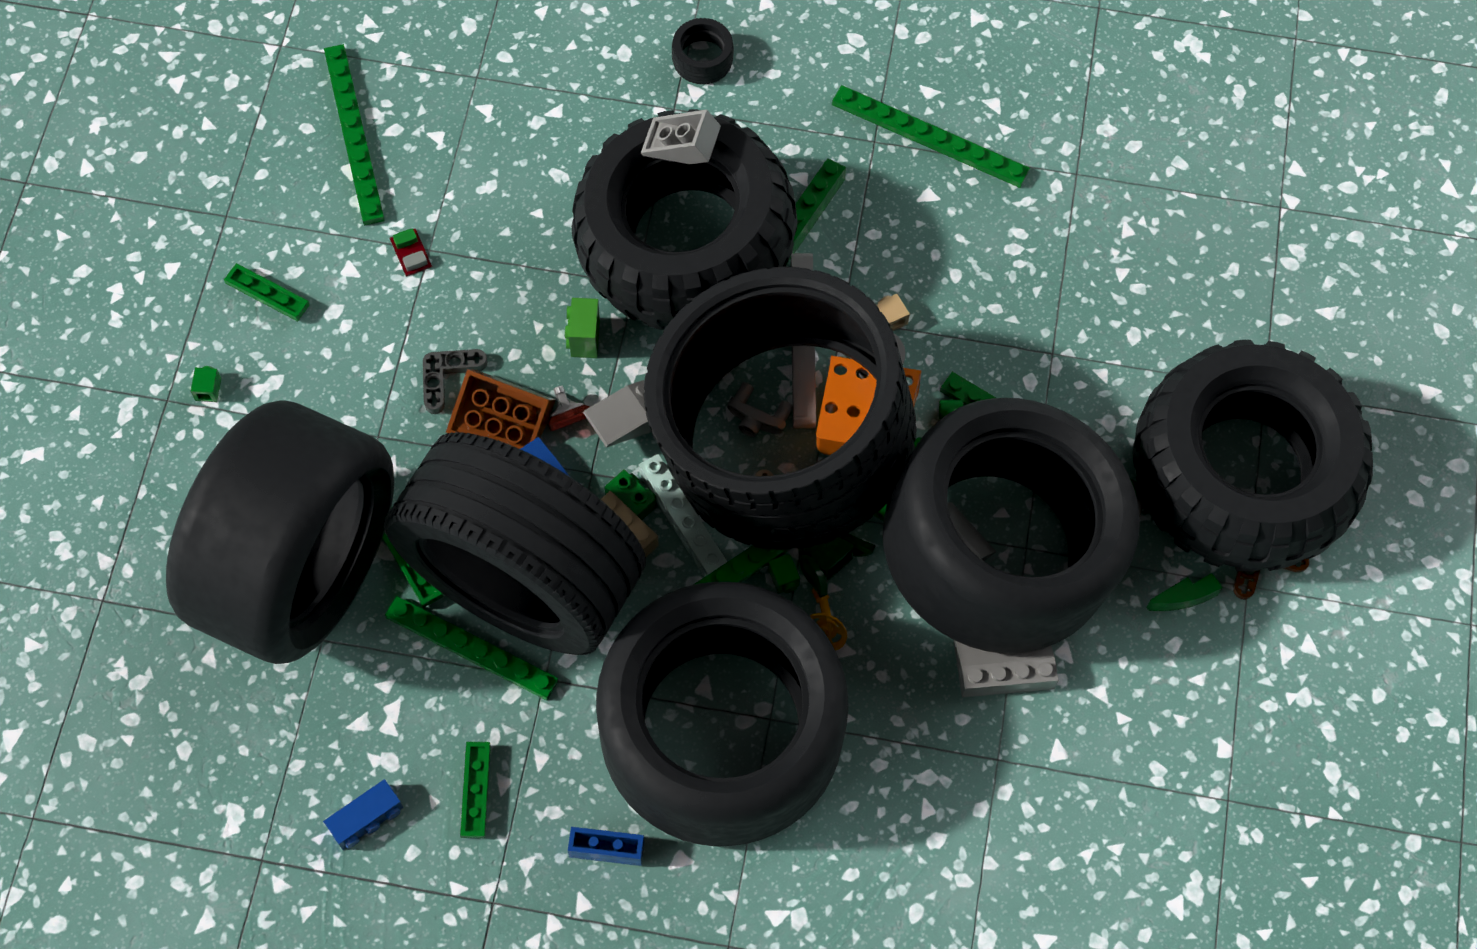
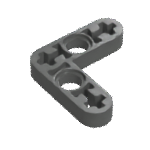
[423,349,488,414]

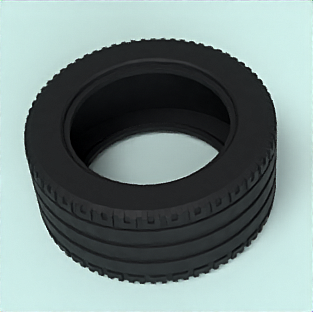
[384,432,646,655]

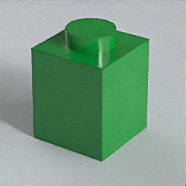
[190,366,222,402]
[768,554,800,594]

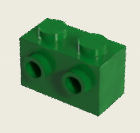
[604,469,656,520]

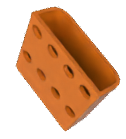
[816,356,921,455]

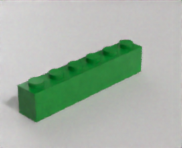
[787,158,846,264]

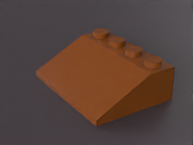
[446,369,556,449]

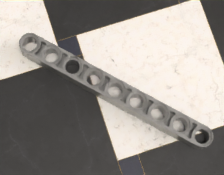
[790,253,816,429]

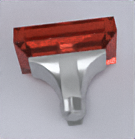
[547,385,591,431]

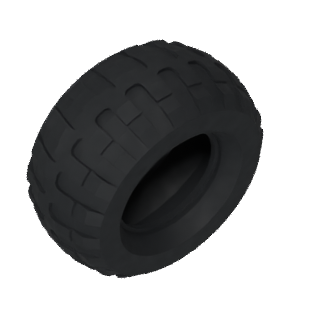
[571,109,798,330]
[1132,340,1373,572]

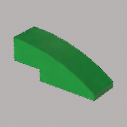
[1146,573,1223,611]

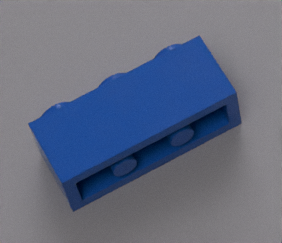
[323,779,403,850]
[568,827,645,866]

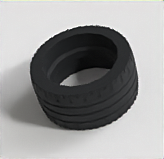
[672,18,734,84]

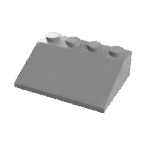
[954,640,1059,697]

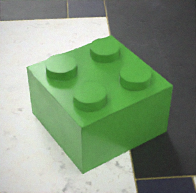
[565,298,600,358]

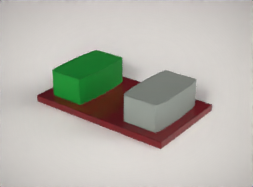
[390,228,432,277]

